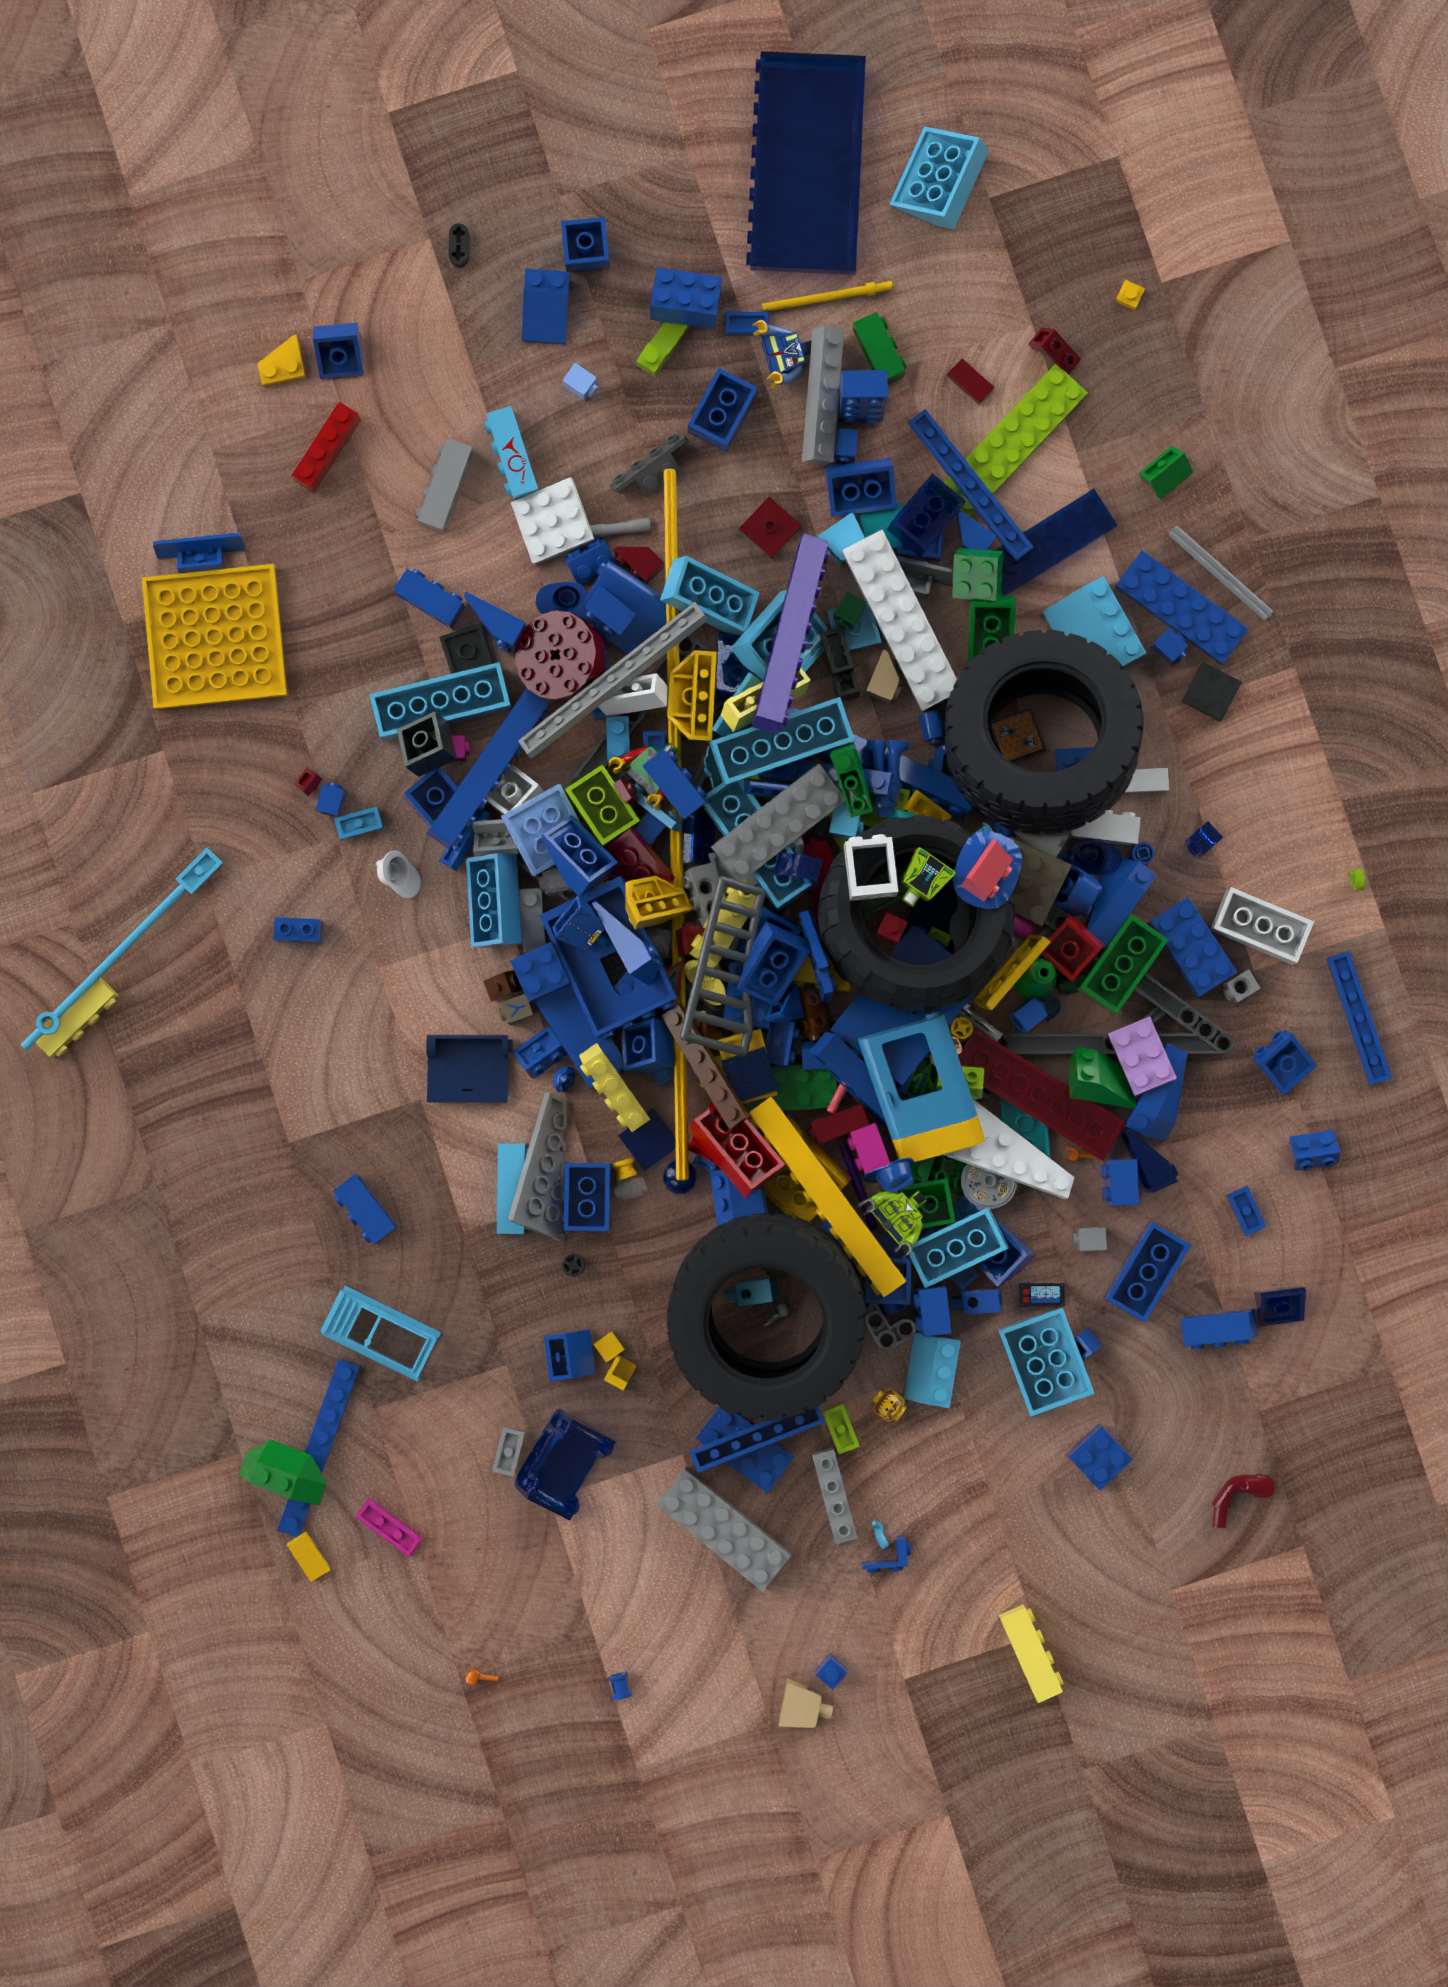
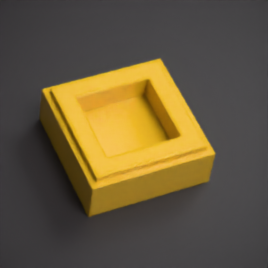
[593,1331,625,1363]

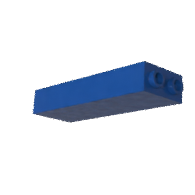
[535,954,626,1089]

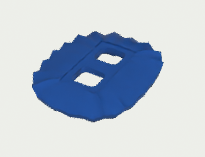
[953,830,1023,909]

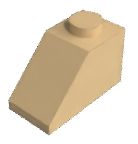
[866,650,901,704]

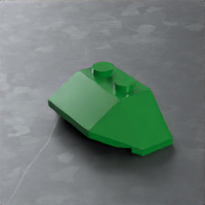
[238,1439,327,1506]

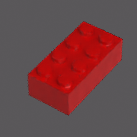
[688,1105,785,1199]

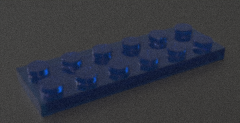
[994,489,1118,595]

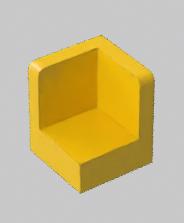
[604,1355,636,1391]

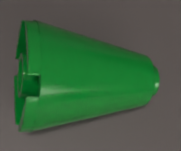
[1014,956,1057,1000]

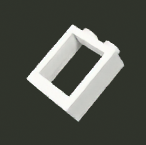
[844,834,898,901]

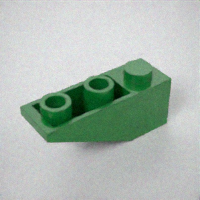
[830,742,873,818]

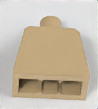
[778,1679,833,1728]

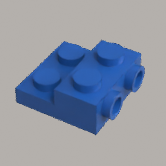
[1252,1030,1317,1095]

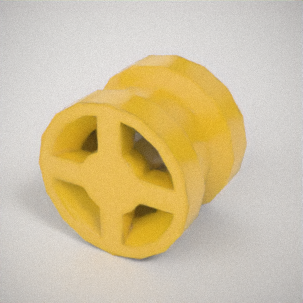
[949,1017,973,1043]
[611,1158,638,1181]

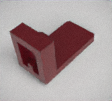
[1028,327,1081,375]

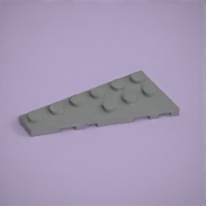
[508,1092,567,1242]

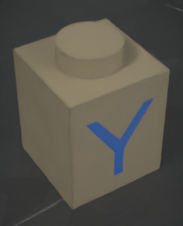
[499,994,534,1025]

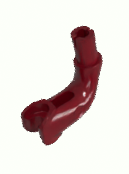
[1212,1474,1275,1528]

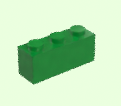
[852,312,907,384]

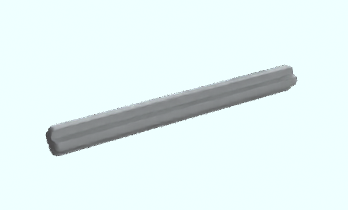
[1169,526,1273,621]

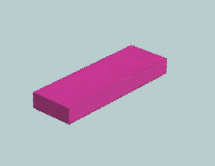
[355,1498,423,1557]

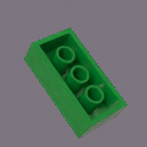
[1076,914,1168,1015]
[747,1065,837,1114]

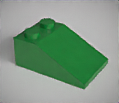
[968,595,1016,663]
[1068,1046,1136,1109]

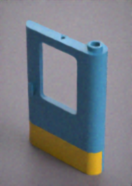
[857,1010,986,1162]

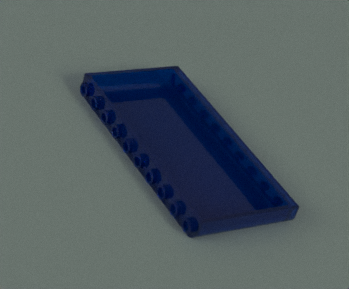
[746,51,866,275]

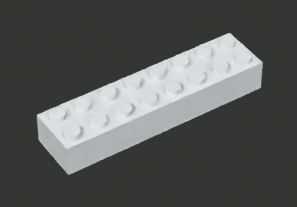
[842,530,957,711]

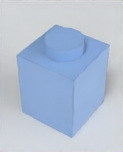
[562,363,598,401]

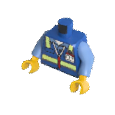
[752,320,812,389]

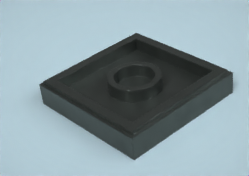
[439,623,494,674]
[1181,662,1242,722]

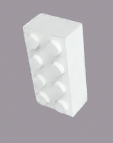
[1210,887,1314,965]

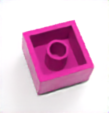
[846,1123,890,1175]

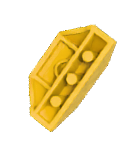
[667,650,717,741]
[625,876,693,930]

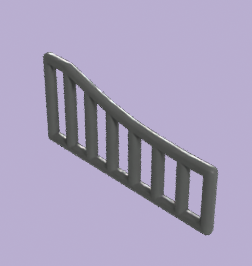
[680,876,766,1057]

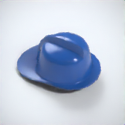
[535,581,588,614]
[863,1158,914,1192]

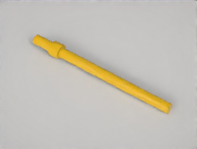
[762,281,893,312]

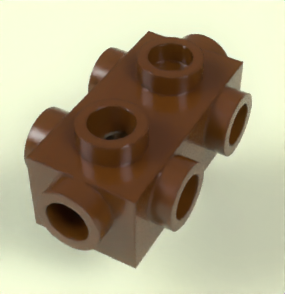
[799,986,837,1042]

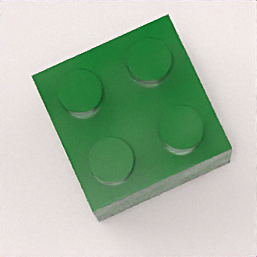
[952,548,1003,601]

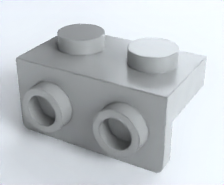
[472,820,519,857]

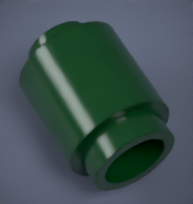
[1056,972,1087,996]

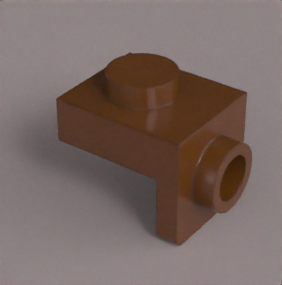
[483,970,523,1002]

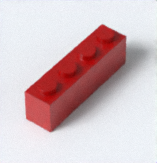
[291,402,361,493]

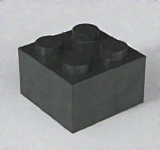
[397,711,457,777]

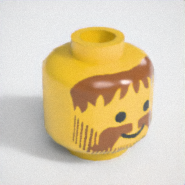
[872,1388,907,1422]

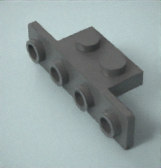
[610,433,687,497]
[896,556,953,599]

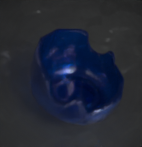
[663,1159,697,1194]

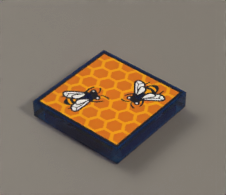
[989,708,1046,762]

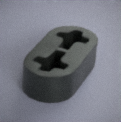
[448,223,470,268]

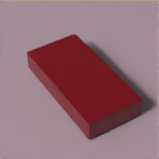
[947,358,995,405]

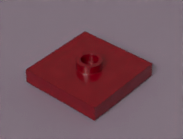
[739,496,802,559]

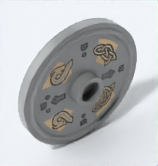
[961,1164,1017,1209]

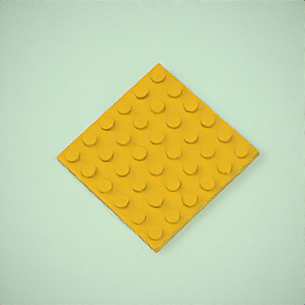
[142,564,287,710]

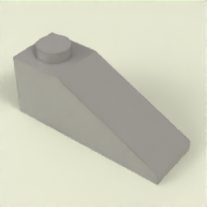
[519,888,546,954]

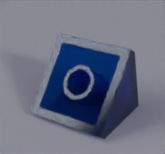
[1254,1286,1306,1326]

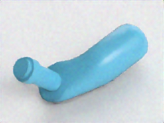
[872,1521,889,1549]

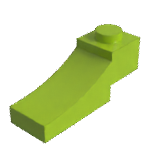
[636,322,690,377]

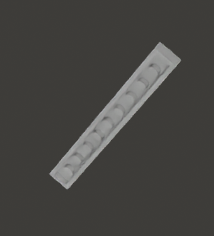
[518,602,708,759]

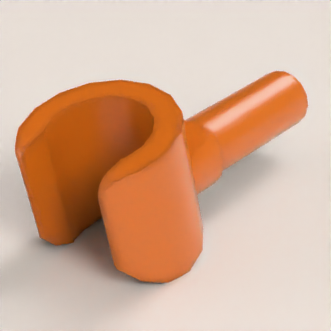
[1063,1146,1096,1161]
[465,1669,498,1685]

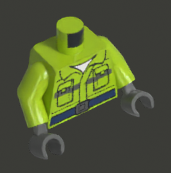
[858,1191,927,1259]

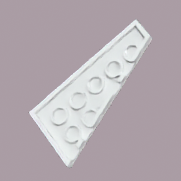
[942,1100,1074,1200]

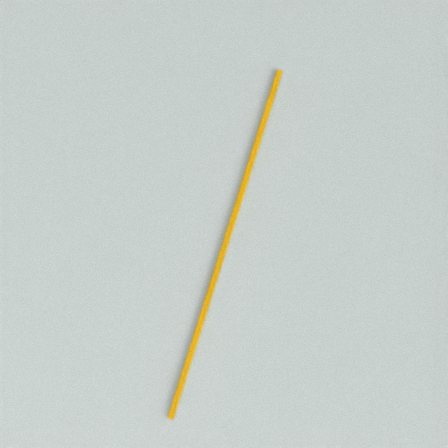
[664,469,689,1180]

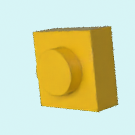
[1115,279,1145,310]

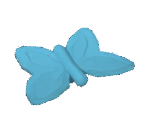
[704,745,723,789]

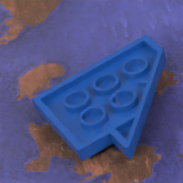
[799,910,836,1002]

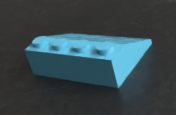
[889,126,989,230]
[1042,576,1146,668]
[730,590,829,680]
[998,1308,1095,1416]

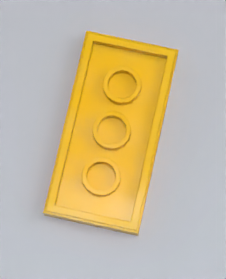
[973,935,1050,1010]

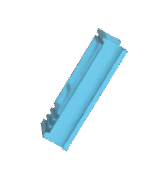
[320,1285,441,1382]

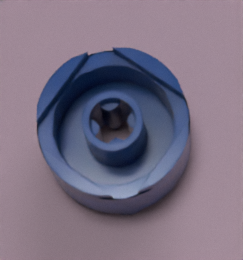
[1053,865,1102,917]

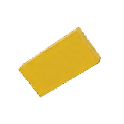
[287,1531,330,1582]

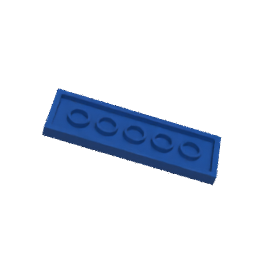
[1115,550,1249,665]

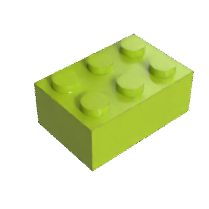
[565,764,640,847]

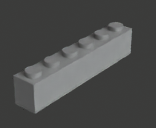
[802,325,844,465]

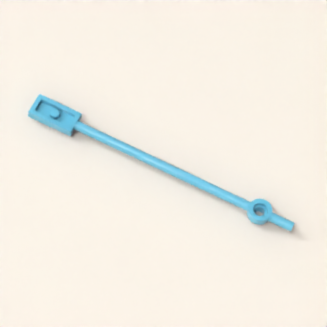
[21,847,223,1051]

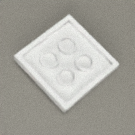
[511,477,595,565]

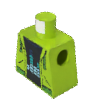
[901,847,956,907]

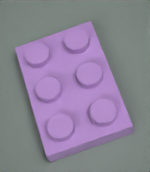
[1108,1016,1177,1096]

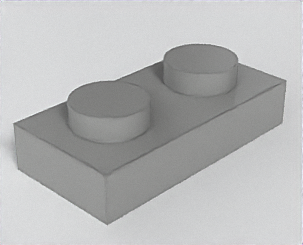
[492,1427,525,1477]

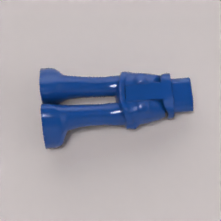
[867,740,909,817]

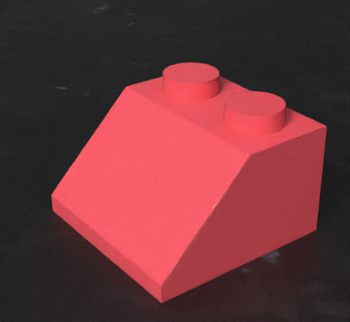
[961,839,1013,902]

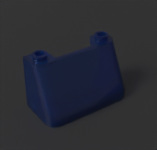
[515,1409,615,1521]

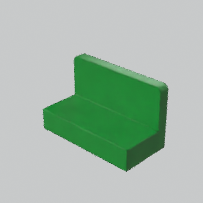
[1138,446,1193,499]

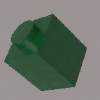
[833,591,867,630]

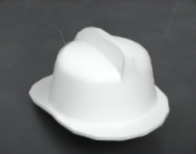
[375,850,421,898]

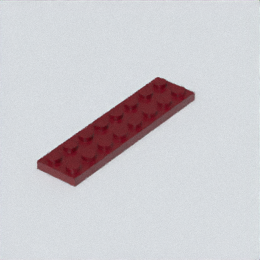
[958,1028,1127,1161]

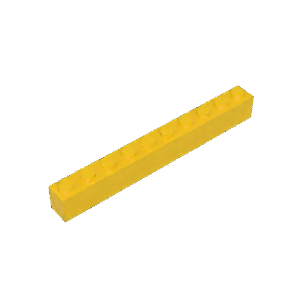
[749,1096,906,1297]

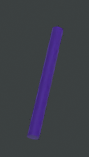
[839,1144,878,1231]

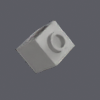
[1222,969,1261,1003]
[1073,1227,1107,1251]

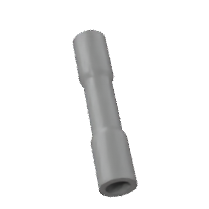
[590,518,651,538]

